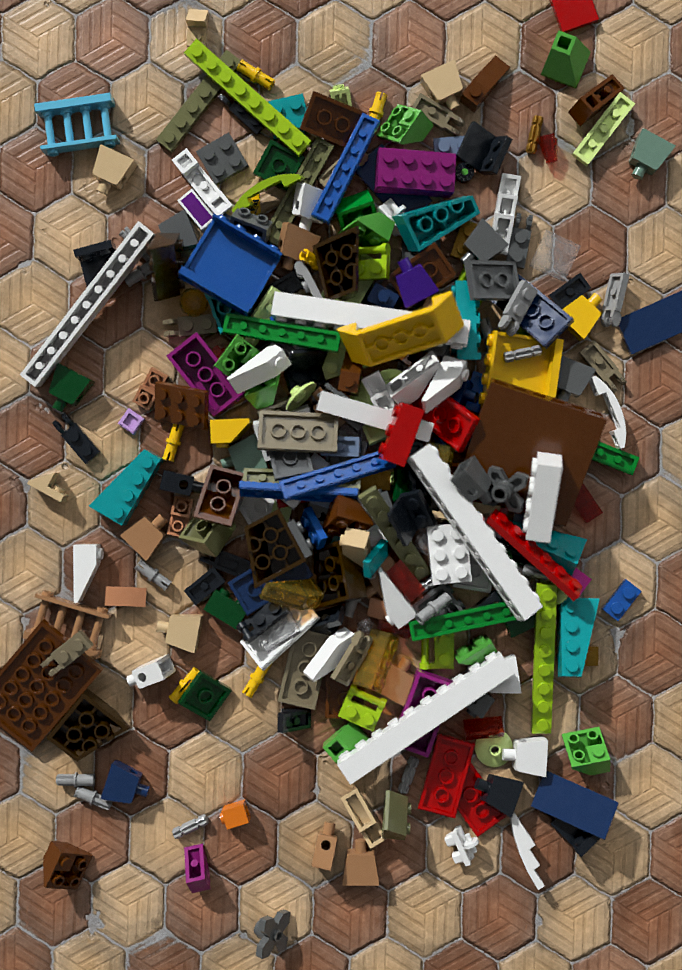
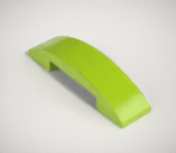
[232,174,305,213]

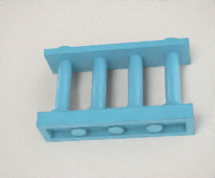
[34,93,120,157]

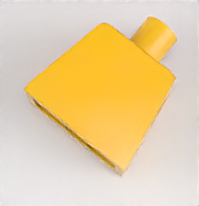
[562,293,602,341]

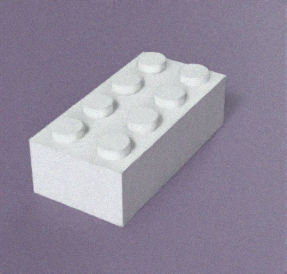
[522,452,562,543]

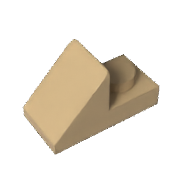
[186,9,209,48]
[27,473,69,502]

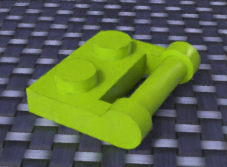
[358,243,391,281]
[419,633,454,670]
[338,684,387,731]

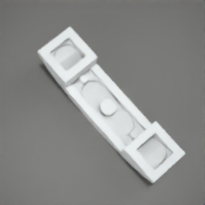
[172,148,233,216]
[589,376,626,449]

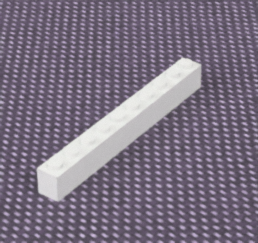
[20,221,156,387]
[271,291,471,350]
[407,444,543,621]
[337,651,515,785]

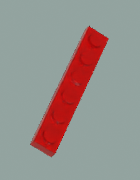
[486,508,583,601]

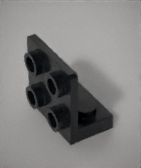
[456,121,513,175]
[73,240,125,287]
[283,349,328,392]
[387,489,437,547]
[551,817,601,857]

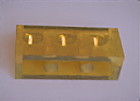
[352,628,399,694]

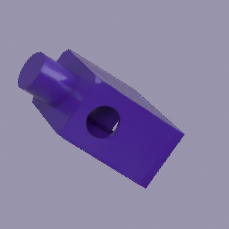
[396,257,439,308]

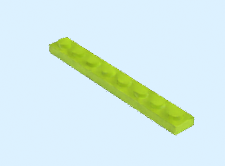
[184,38,312,157]
[531,583,557,734]

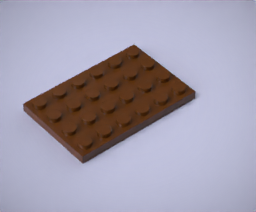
[0,619,104,752]

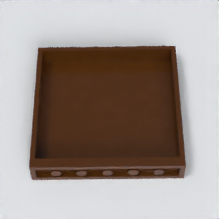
[463,378,607,527]

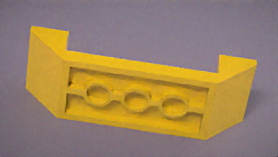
[337,291,464,367]

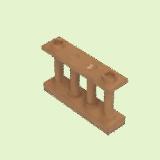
[22,590,113,660]

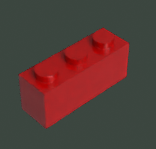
[378,402,425,467]

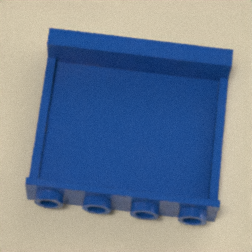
[178,213,282,316]

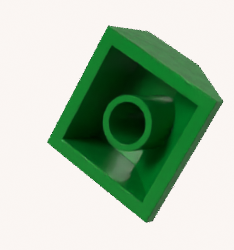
[335,189,377,230]

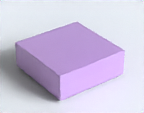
[118,408,145,435]

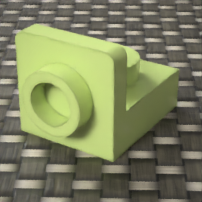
[329,84,352,106]

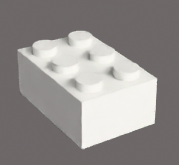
[426,523,472,585]

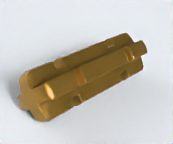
[526,115,544,154]

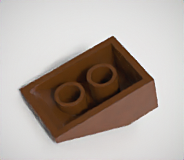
[193,465,244,527]

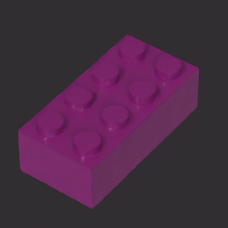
[374,147,456,198]
[166,332,245,418]
[398,668,453,758]

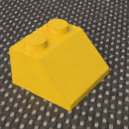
[210,418,253,448]

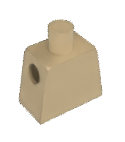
[420,60,463,111]
[93,145,137,196]
[156,614,203,653]

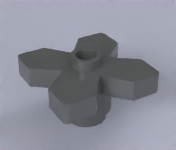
[486,466,529,513]
[254,909,291,959]

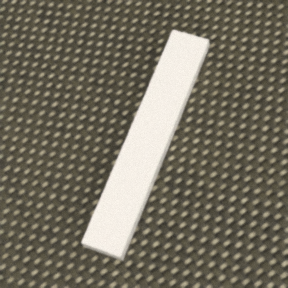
[316,391,434,442]

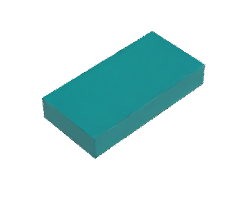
[363,539,389,578]

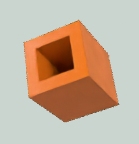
[220,799,251,830]

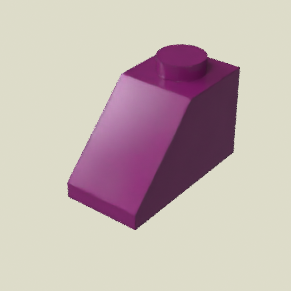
[184,843,211,893]

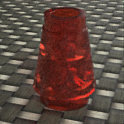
[538,133,558,164]

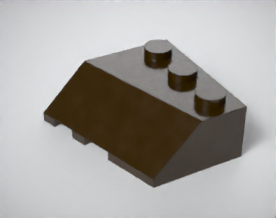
[313,226,359,301]
[147,233,186,301]
[244,509,307,589]
[313,541,367,610]
[46,689,130,762]

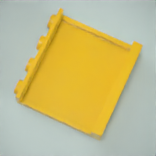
[478,330,564,408]

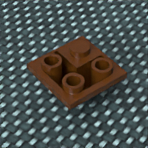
[322,495,373,536]
[43,841,93,890]

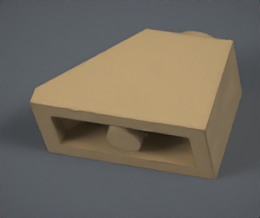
[339,528,371,567]

